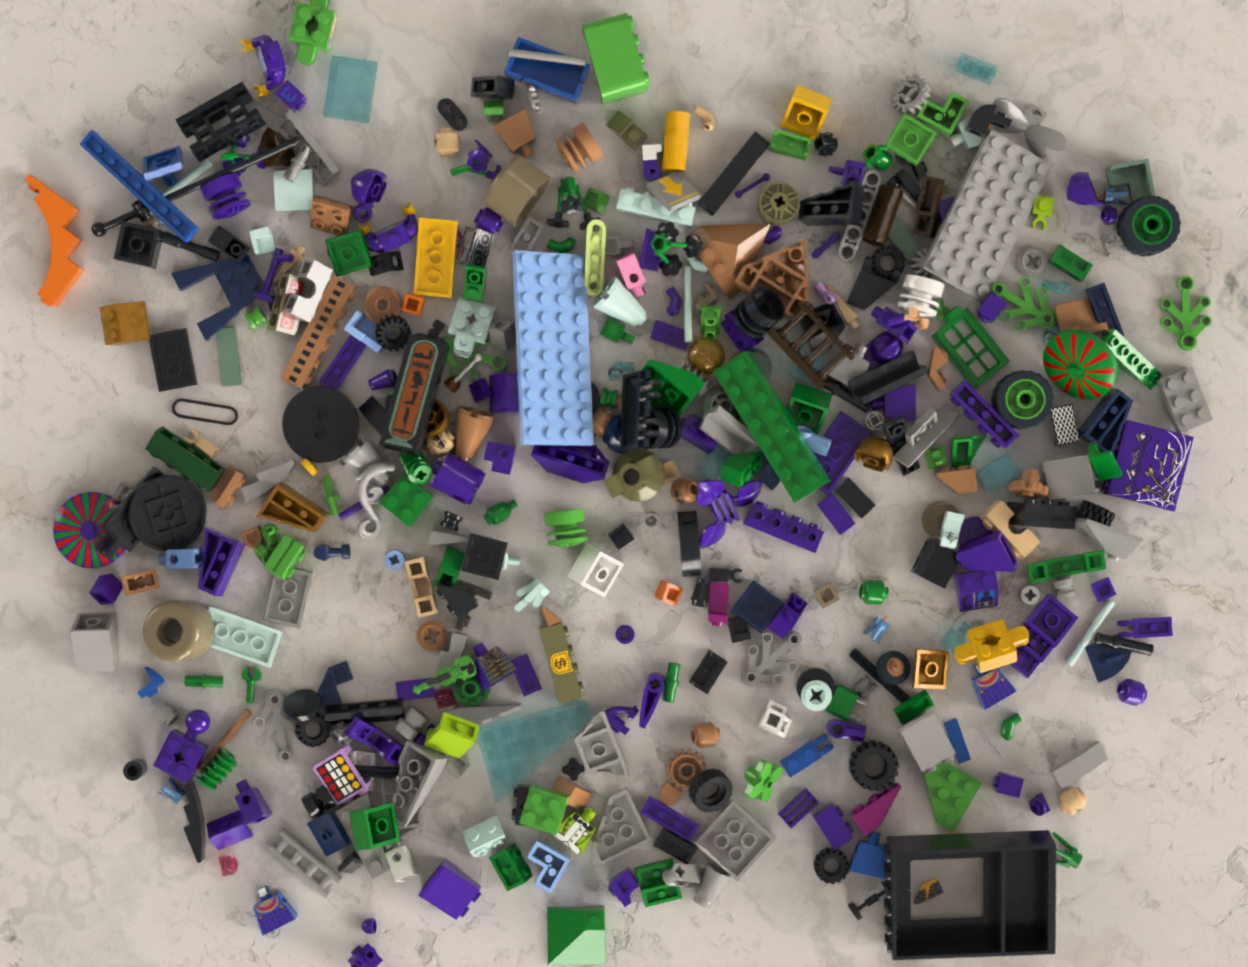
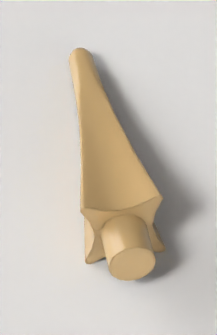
[271,244,306,287]
[826,284,860,329]

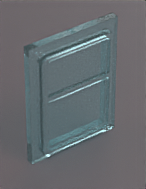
[323,55,378,123]

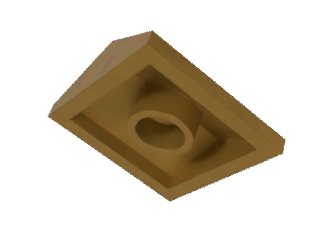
[912,649,949,689]

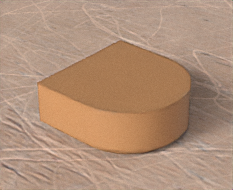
[241,526,263,548]
[659,781,682,805]

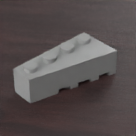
[335,791,390,879]

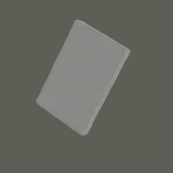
[263,568,314,628]

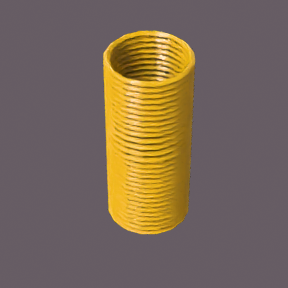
[661,111,690,172]

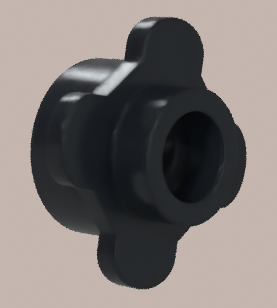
[562,758,585,781]

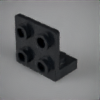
[910,537,958,588]

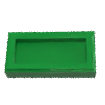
[893,689,934,725]

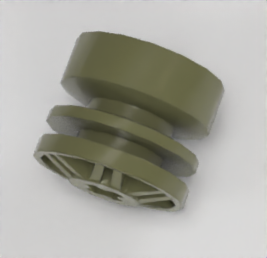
[757,182,800,226]

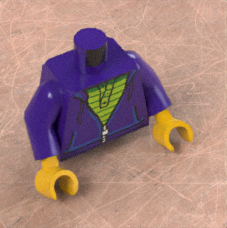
[358,202,418,252]

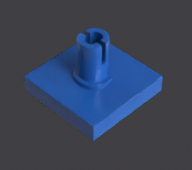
[143,146,183,186]

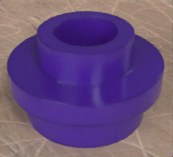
[353,204,372,222]
[1101,205,1117,225]
[616,625,635,644]

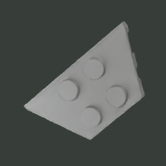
[574,708,630,777]
[380,778,423,849]

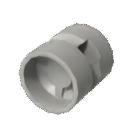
[394,705,430,741]

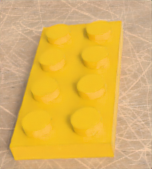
[414,217,458,298]

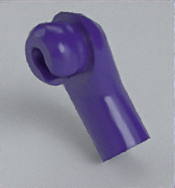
[763,226,782,244]

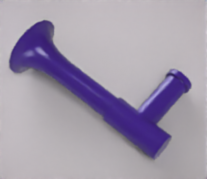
[254,248,294,302]

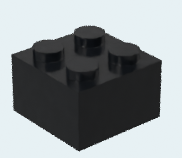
[113,221,164,269]

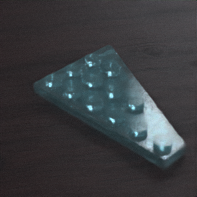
[477,700,592,803]

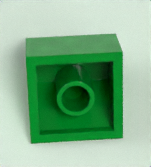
[786,382,832,435]
[349,803,400,850]

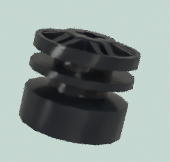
[733,287,785,338]
[643,408,682,449]

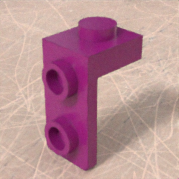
[708,582,729,626]

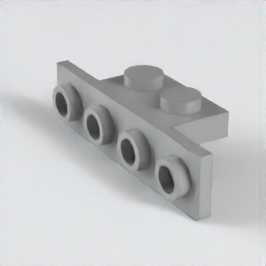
[894,404,959,468]

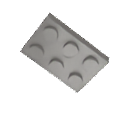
[1156,366,1213,433]

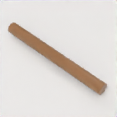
[197,709,252,771]

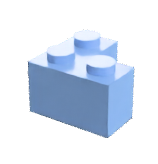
[527,837,571,893]

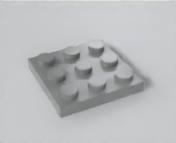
[695,799,776,881]

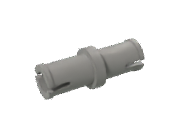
[283,144,313,183]

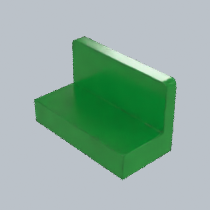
[1088,442,1122,481]

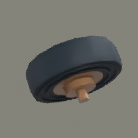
[876,651,911,685]

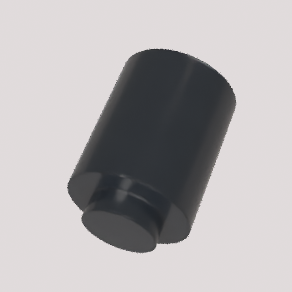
[123,759,147,781]

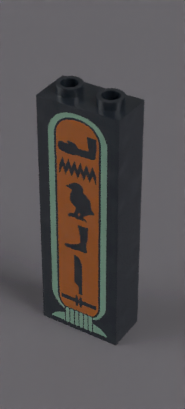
[379,333,450,456]

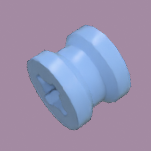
[385,550,406,570]

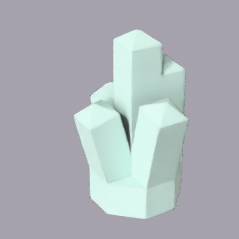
[514,578,550,612]

